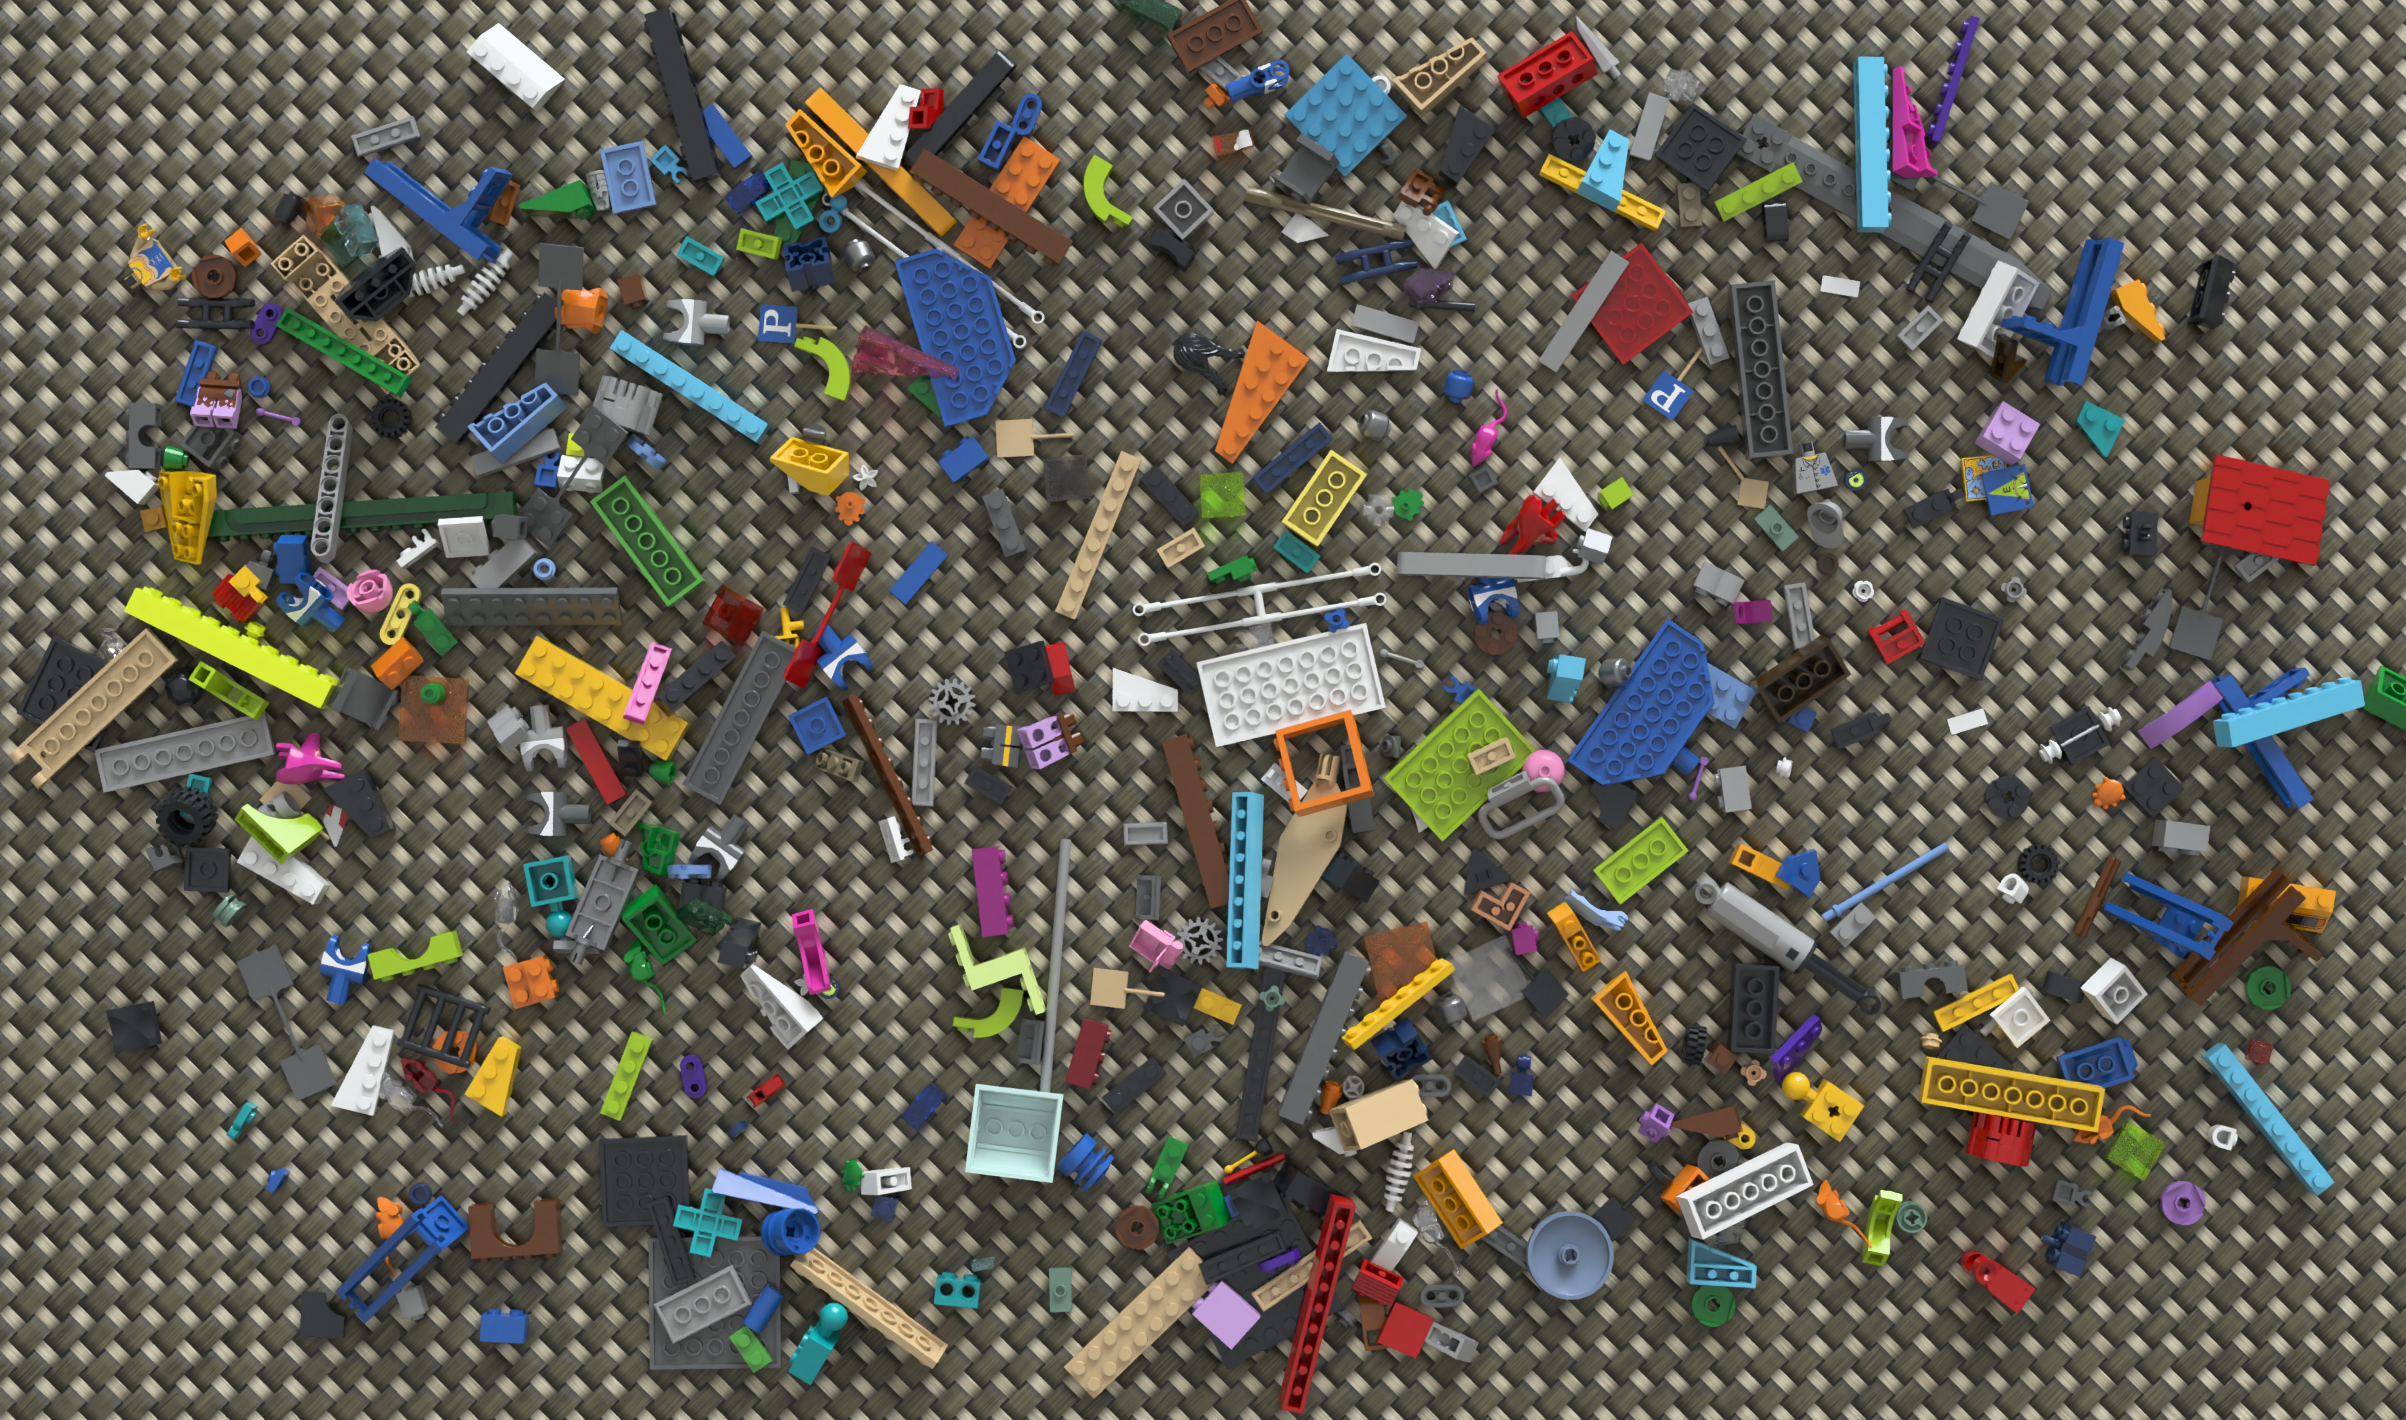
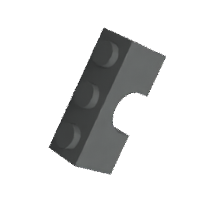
[126,403,162,470]
[982,489,1027,559]
[1895,960,1968,999]

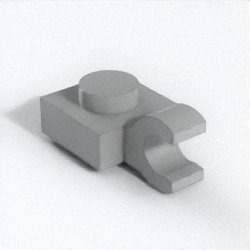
[1261,858,1274,898]

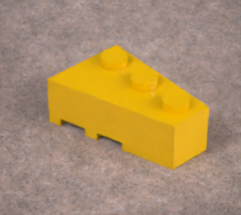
[465,1036,522,1117]

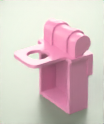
[1129,920,1183,973]

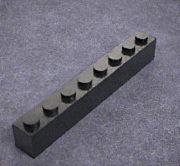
[644,7,723,184]
[435,292,557,446]

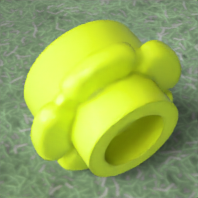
[244,621,266,639]

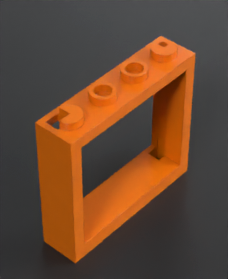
[1274,709,1374,817]

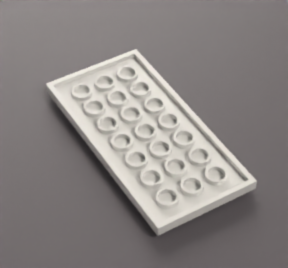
[1196,623,1386,747]

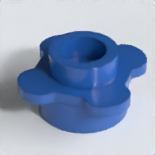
[1324,608,1349,633]

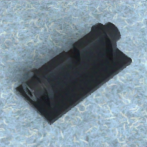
[1157,649,1201,694]

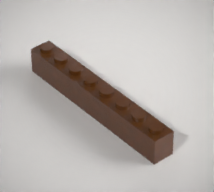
[910,149,1073,267]
[1162,734,1230,909]

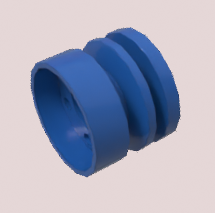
[1056,1133,1114,1192]
[761,1208,820,1256]

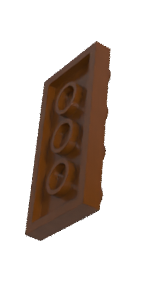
[1166,0,1263,74]

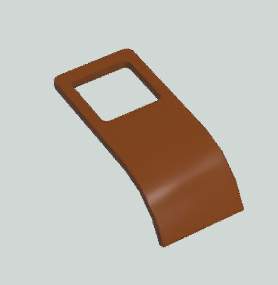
[1358,1295,1389,1351]

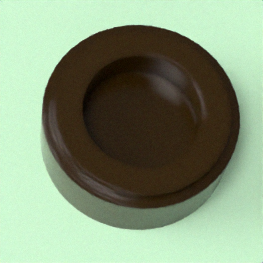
[1816,553,1839,575]

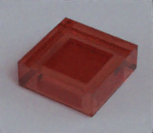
[2245,1038,2274,1065]

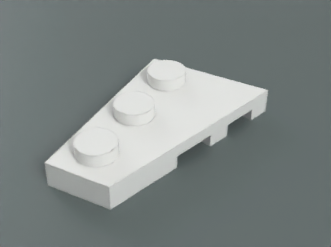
[1393,201,1459,269]
[1533,458,1598,532]
[1113,668,1178,712]

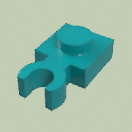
[227,1102,258,1140]

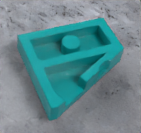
[2075,401,2125,458]

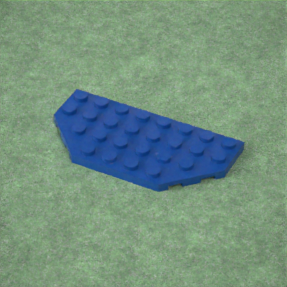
[895,249,1016,428]
[1567,619,1715,786]

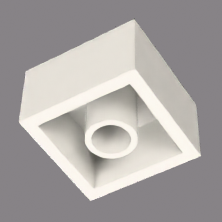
[2081,958,2147,1024]

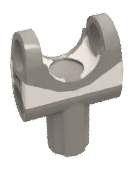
[663,299,730,346]
[520,705,568,772]

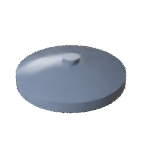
[1526,1211,1614,1300]

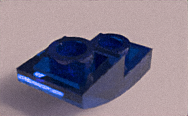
[725,169,773,214]
[901,1082,947,1131]

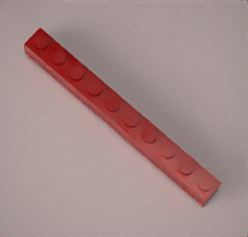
[1278,1194,1356,1414]

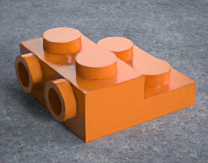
[503,955,560,1009]

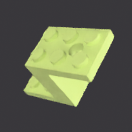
[948,923,1046,1015]

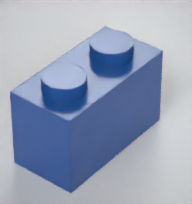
[978,121,1017,173]
[938,436,990,484]
[273,535,311,584]
[480,1309,529,1344]

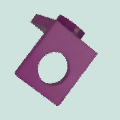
[1734,600,1772,624]

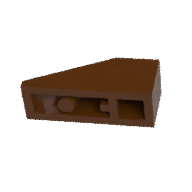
[1671,1106,1743,1140]

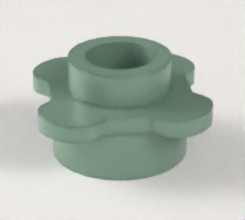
[1259,985,1285,1011]

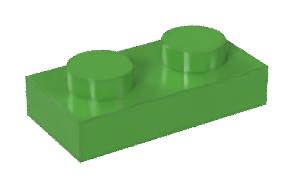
[729,1325,773,1373]

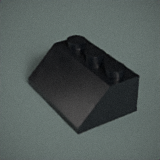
[2188,254,2235,329]

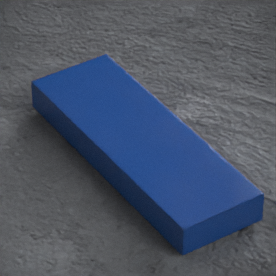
[703,103,752,169]
[175,340,218,407]
[889,541,948,605]

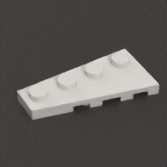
[856,84,921,171]
[1327,329,1421,372]
[331,1025,395,1116]

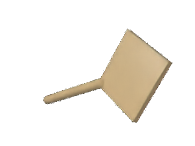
[1718,446,1769,509]

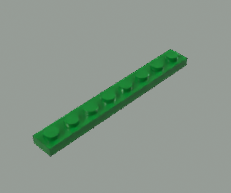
[276,307,413,398]

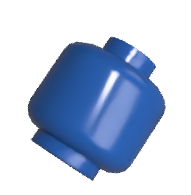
[1443,369,1474,403]

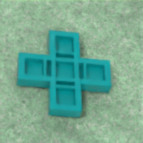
[755,162,823,231]
[673,1188,743,1258]

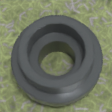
[1337,1308,1357,1329]

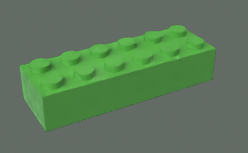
[590,476,706,608]

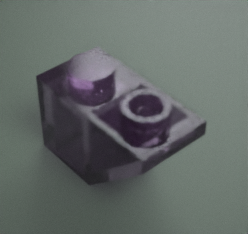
[1403,268,1455,308]

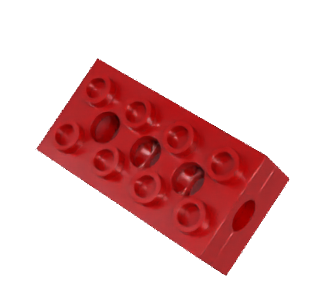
[1497,31,1598,119]

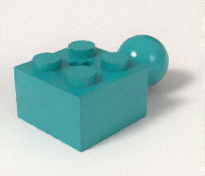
[523,855,579,938]
[788,1303,848,1385]

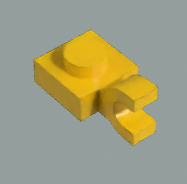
[229,566,268,603]

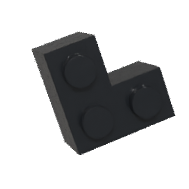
[1322,851,1380,903]

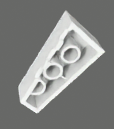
[237,836,330,904]

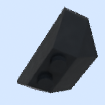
[334,247,416,322]

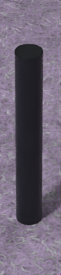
[1409,298,1475,311]

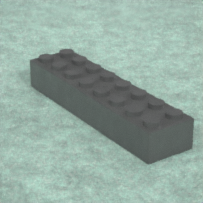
[1728,280,1793,460]
[1278,950,1371,1125]

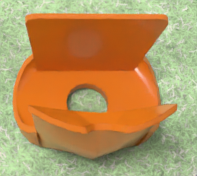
[554,288,608,334]

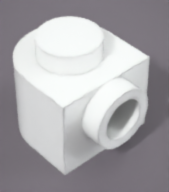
[1997,874,2029,904]
[2208,1124,2238,1150]

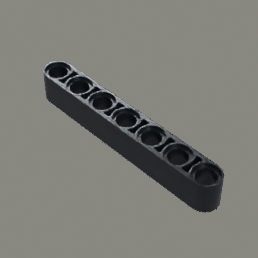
[901,50,1017,170]

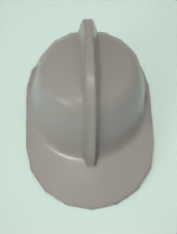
[1807,499,1844,549]

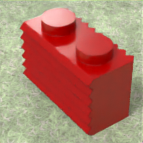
[211,574,265,623]
[1351,1259,1404,1307]

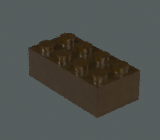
[1750,635,1851,723]

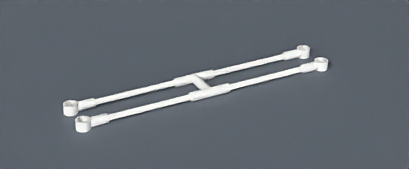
[822,180,1045,349]
[1133,563,1386,646]

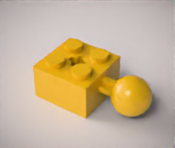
[1782,1072,1864,1142]

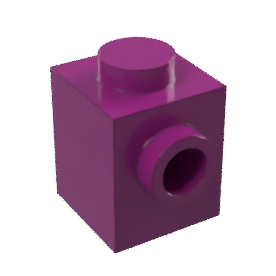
[1510,922,1539,955]

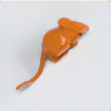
[2073,1105,2151,1144]
[1816,1180,1872,1248]
[376,1197,404,1277]

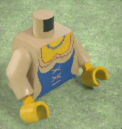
[125,223,187,291]

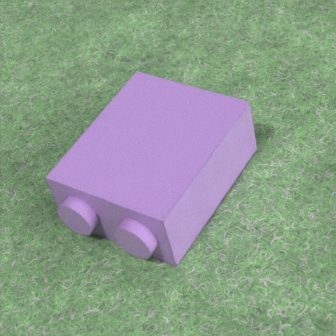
[1192,1279,1261,1350]

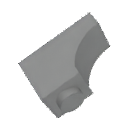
[1424,1321,1478,1363]

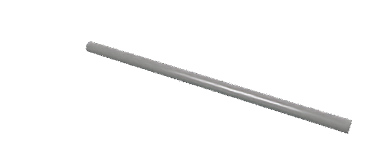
[1040,839,1071,1093]

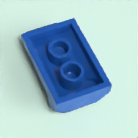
[2056,1036,2138,1088]

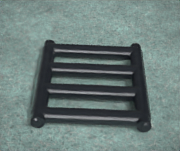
[396,984,491,1069]

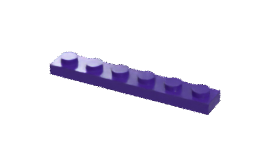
[1927,16,1980,146]

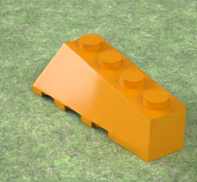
[785,109,867,198]
[1591,971,1668,1065]

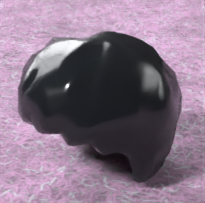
[165,666,203,706]

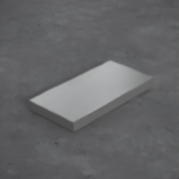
[654,1264,752,1344]

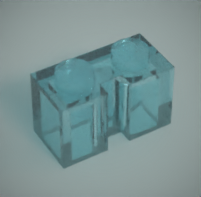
[333,203,379,257]

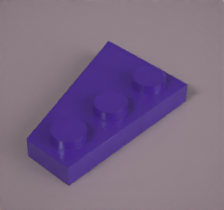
[1770,1014,1822,1085]

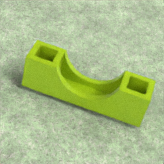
[367,931,463,982]

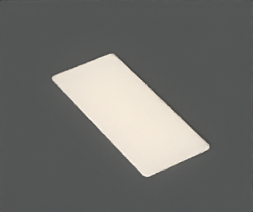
[1820,275,1860,297]
[1947,709,1988,735]

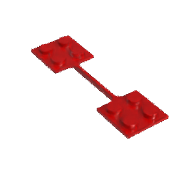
[783,541,872,689]

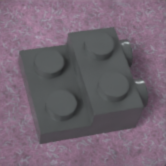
[180,417,243,472]

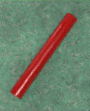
[1223,1152,1286,1186]

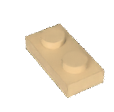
[1157,528,1205,568]
[1467,737,1516,775]

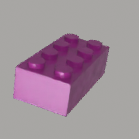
[972,846,1014,937]

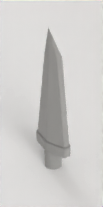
[1576,16,1621,80]

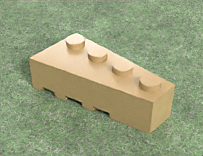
[1392,37,1487,117]

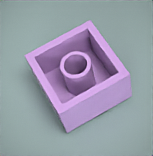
[1975,401,2040,466]

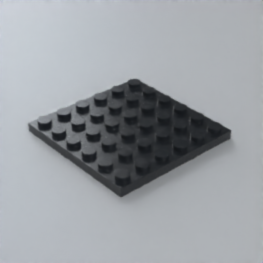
[1167,1192,1343,1369]

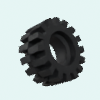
[370,398,412,438]
[2017,844,2060,884]
[1681,1024,1707,1066]

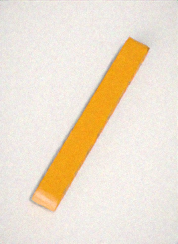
[804,87,957,237]

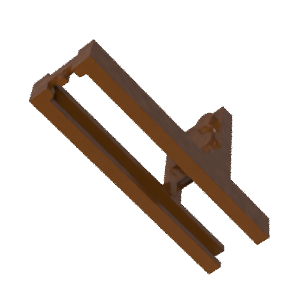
[2171,868,2323,1006]

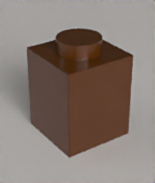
[617,274,649,309]
[1704,1042,1738,1074]

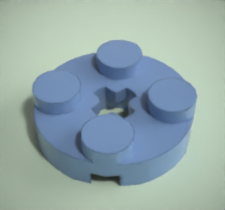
[626,433,667,471]
[667,864,711,879]

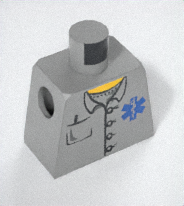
[1792,442,1838,495]

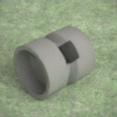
[258,791,301,819]

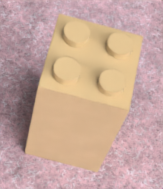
[1329,1079,1428,1151]

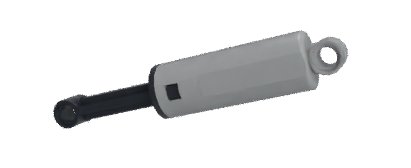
[1695,878,1881,1015]

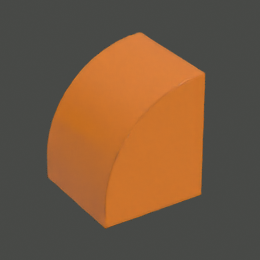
[225,228,262,267]

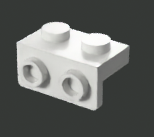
[557,455,605,493]

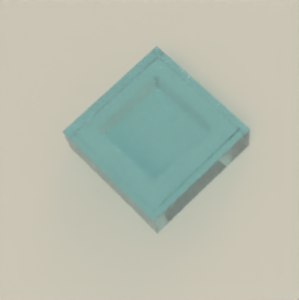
[971,1257,995,1272]

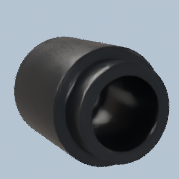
[274,191,304,225]

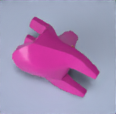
[276,733,345,785]

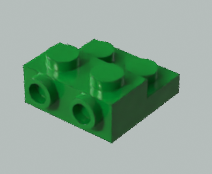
[1207,555,1258,585]

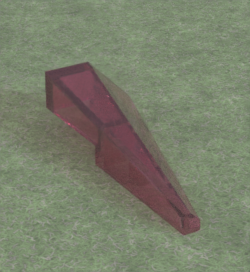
[852,325,959,380]

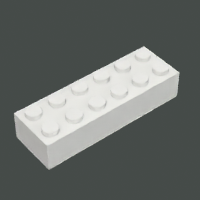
[1676,1142,1814,1239]

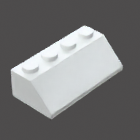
[466,23,565,113]
[1957,261,2040,358]

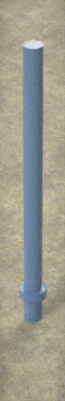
[1822,843,1949,922]

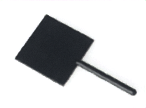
[1506,948,1569,1019]

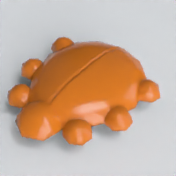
[835,492,866,526]
[2092,777,2126,810]

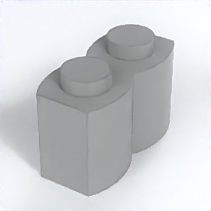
[1692,562,1745,607]
[487,704,530,752]

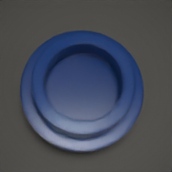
[248,376,270,398]

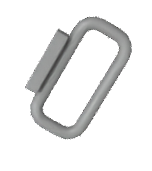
[1478,770,1565,839]

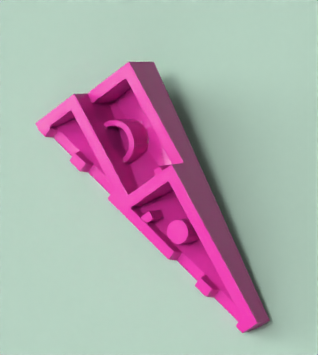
[1893,66,1938,178]

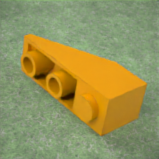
[2110,279,2165,343]
[1728,843,1790,890]
[1547,902,1601,972]

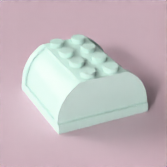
[965,1084,1064,1183]

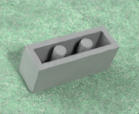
[470,539,539,588]

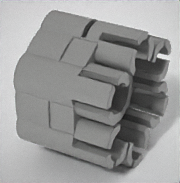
[593,375,663,436]

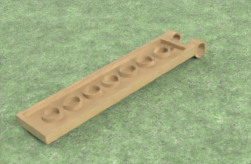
[8,628,178,789]

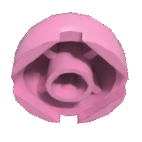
[347,570,393,614]
[1521,750,1564,792]

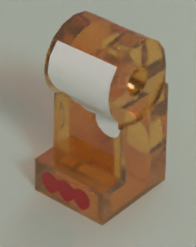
[1212,128,1255,159]

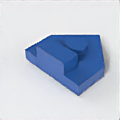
[1775,849,1820,898]

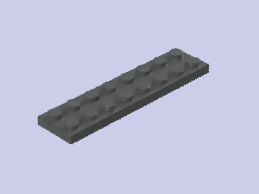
[441,588,622,626]
[682,630,796,805]

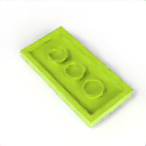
[1593,817,1689,905]

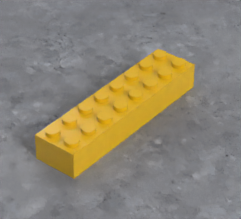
[515,636,691,761]
[1918,1056,2105,1133]

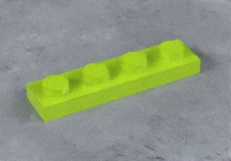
[1714,162,1803,222]
[600,1031,653,1121]

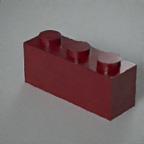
[1065,1017,1112,1089]

